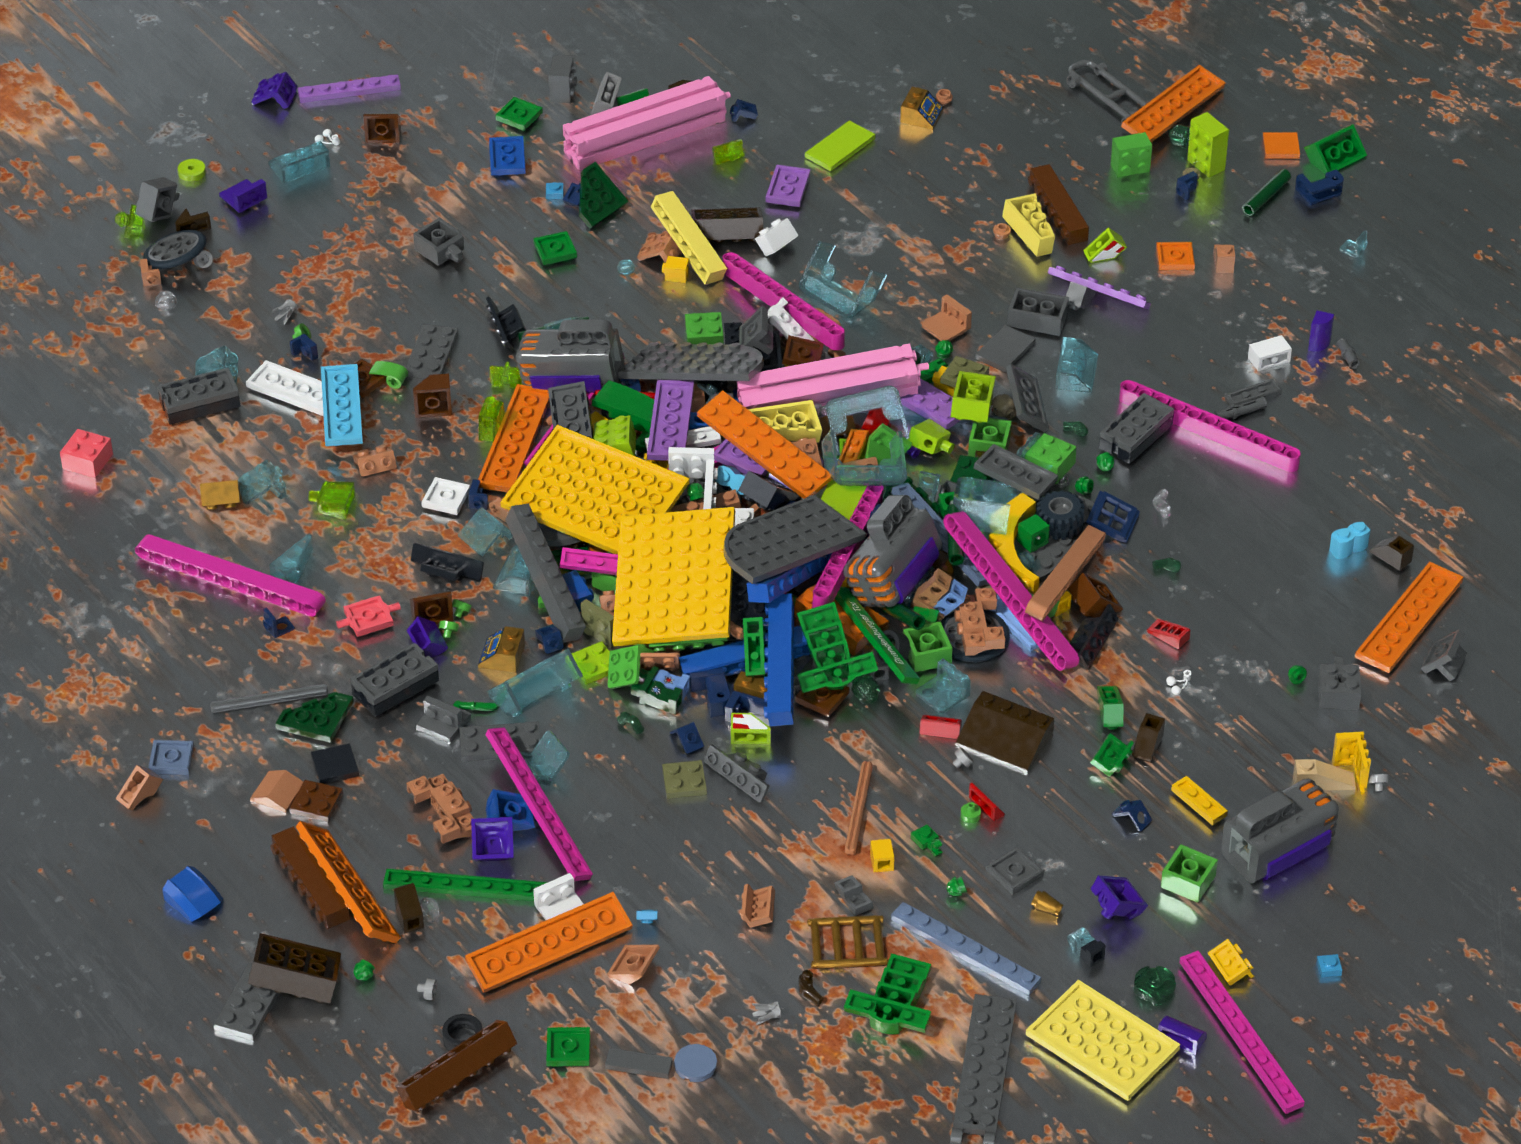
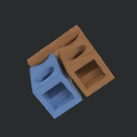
[910,568,968,621]

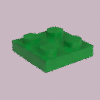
[495,97,543,131]
[533,231,577,265]
[546,1027,590,1066]

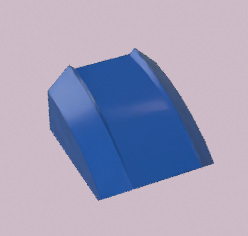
[485,789,538,831]
[162,866,223,922]

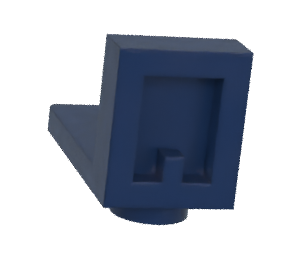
[725,691,767,722]

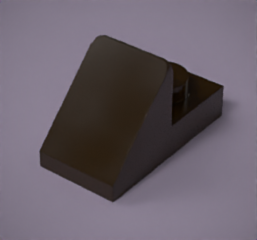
[175,208,211,232]

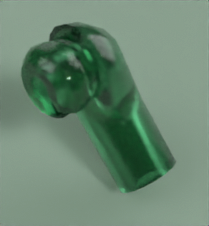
[1063,422,1088,437]
[1152,557,1181,572]
[617,712,644,734]

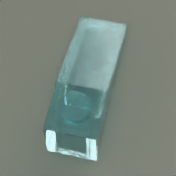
[269,533,313,583]

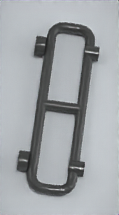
[1067,60,1148,123]

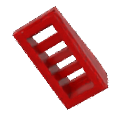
[1147,619,1191,650]

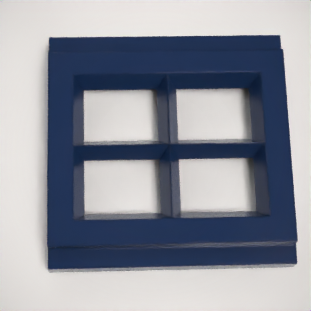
[1086,491,1140,543]

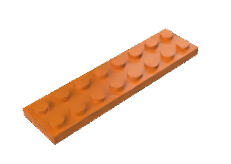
[1121,65,1226,143]
[478,384,550,492]
[697,390,833,499]
[1355,562,1463,673]
[296,821,401,944]
[465,892,633,993]

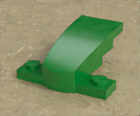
[592,380,654,453]
[797,602,878,694]
[844,953,932,1034]

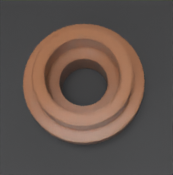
[936,89,953,104]
[993,223,1011,239]

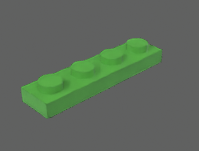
[649,638,728,653]

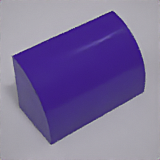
[1308,310,1334,352]
[407,617,448,657]
[1158,1016,1207,1055]

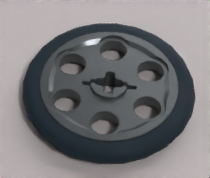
[143,230,207,270]
[941,610,1010,662]

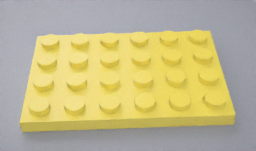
[1026,980,1180,1101]

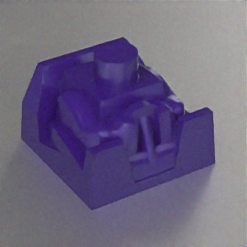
[471,817,514,861]
[1091,875,1148,920]

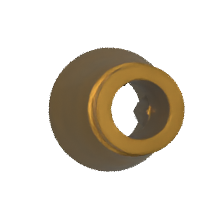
[1031,890,1063,916]

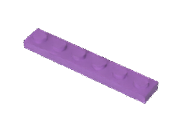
[298,74,401,103]
[1048,266,1151,310]

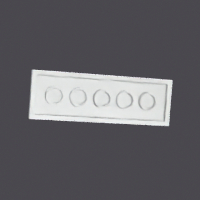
[246,360,324,416]

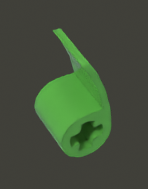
[369,361,408,389]

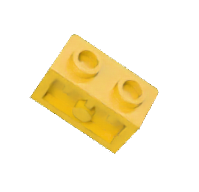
[1208,939,1254,986]

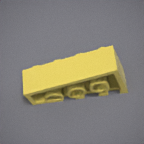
[1002,193,1055,257]
[748,400,822,443]

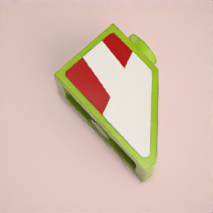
[1083,227,1127,263]
[731,713,771,745]

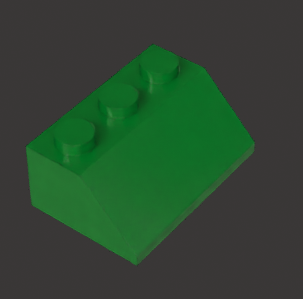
[1304,124,1367,174]

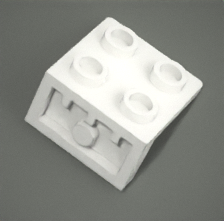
[534,873,583,920]

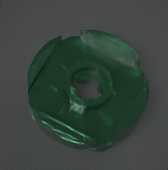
[1134,966,1176,1006]

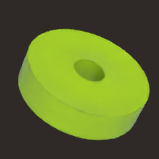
[177,159,206,182]

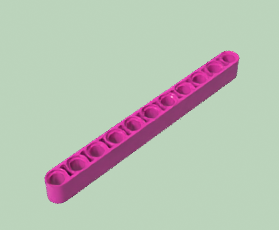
[723,252,845,350]
[1119,380,1301,472]
[812,483,884,608]
[943,511,1079,671]
[135,534,326,617]

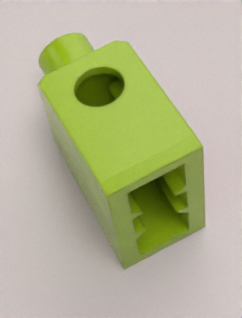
[907,419,955,455]

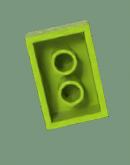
[1187,112,1229,178]
[951,371,996,423]
[593,415,636,456]

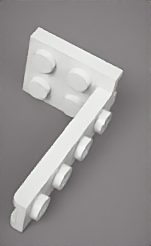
[768,298,831,360]
[668,447,718,509]

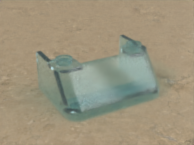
[799,241,887,318]
[826,385,910,456]
[821,430,907,486]
[953,477,1014,535]
[486,648,583,718]

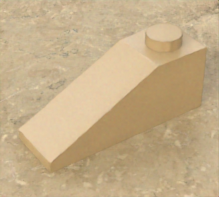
[1293,759,1356,790]

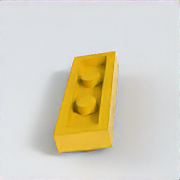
[1171,776,1228,826]

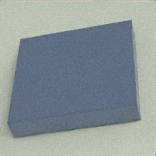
[148,740,194,775]

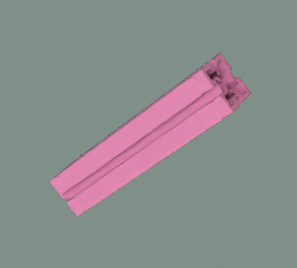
[563,76,731,171]
[736,343,929,413]

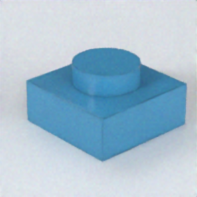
[546,182,564,199]
[637,910,658,923]
[1316,954,1342,977]

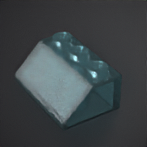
[268,141,330,183]
[1056,337,1098,393]
[493,541,548,597]

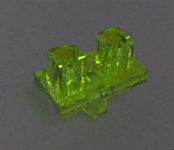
[712,139,745,165]
[115,204,144,238]
[489,362,522,388]

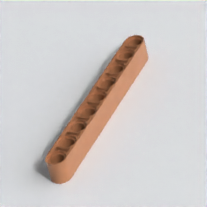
[1025,525,1106,621]

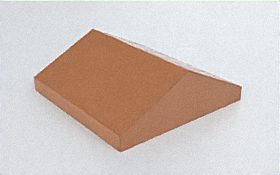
[250,770,303,812]
[607,945,660,985]

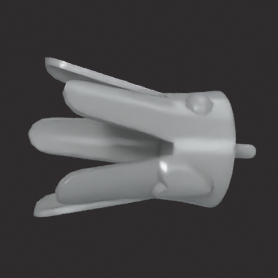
[272,299,297,324]
[752,1001,785,1025]

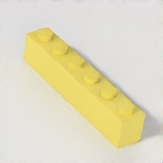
[651,191,727,285]

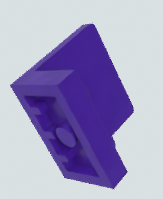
[251,72,298,109]
[219,179,267,213]

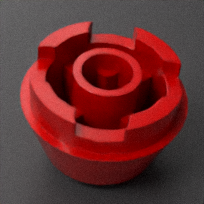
[860,402,892,436]

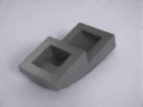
[834,875,874,916]

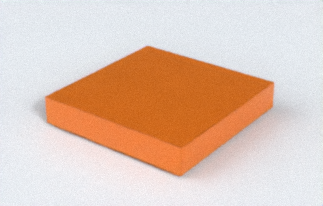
[1262,132,1300,159]
[1156,242,1195,270]

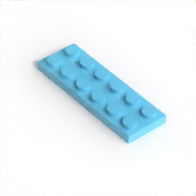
[321,364,363,446]

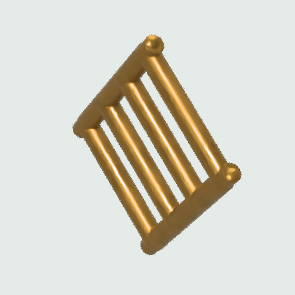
[807,915,888,969]

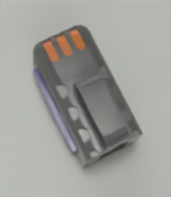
[516,319,624,393]
[843,495,942,607]
[1221,778,1339,883]

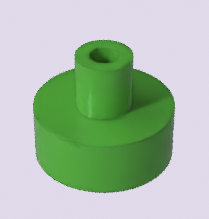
[292,323,311,339]
[452,599,472,618]
[439,621,459,639]
[961,802,981,823]

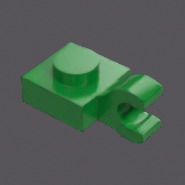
[911,825,942,856]

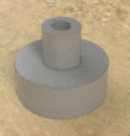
[193,250,212,268]
[953,747,974,768]
[1368,774,1389,792]
[417,978,437,1001]

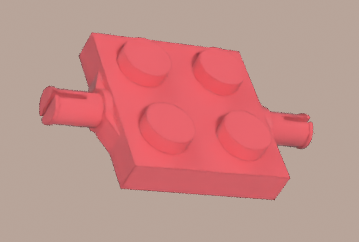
[336,595,401,637]

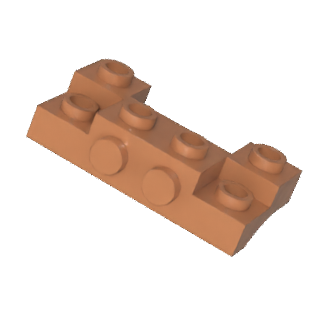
[955,588,1005,656]
[406,774,474,844]

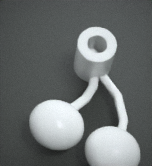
[315,129,341,145]
[1166,670,1191,695]

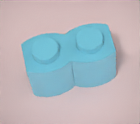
[714,466,746,495]
[1329,522,1370,559]

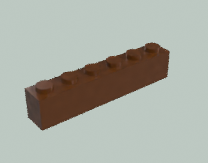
[1028,164,1089,245]
[270,826,350,929]
[395,1020,517,1111]

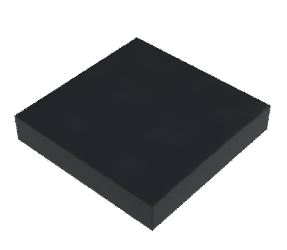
[311,743,359,784]

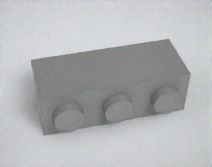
[590,71,622,115]

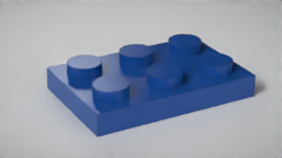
[489,136,526,176]

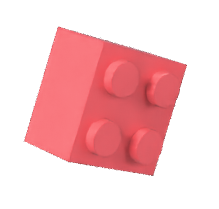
[60,429,113,478]

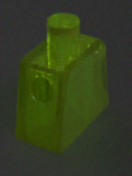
[479,396,505,443]
[308,481,355,520]

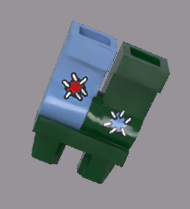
[631,666,690,715]

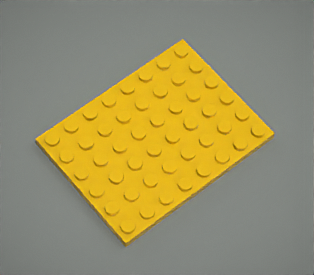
[500,425,689,554]
[612,507,736,646]

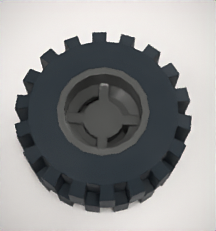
[1037,490,1085,540]

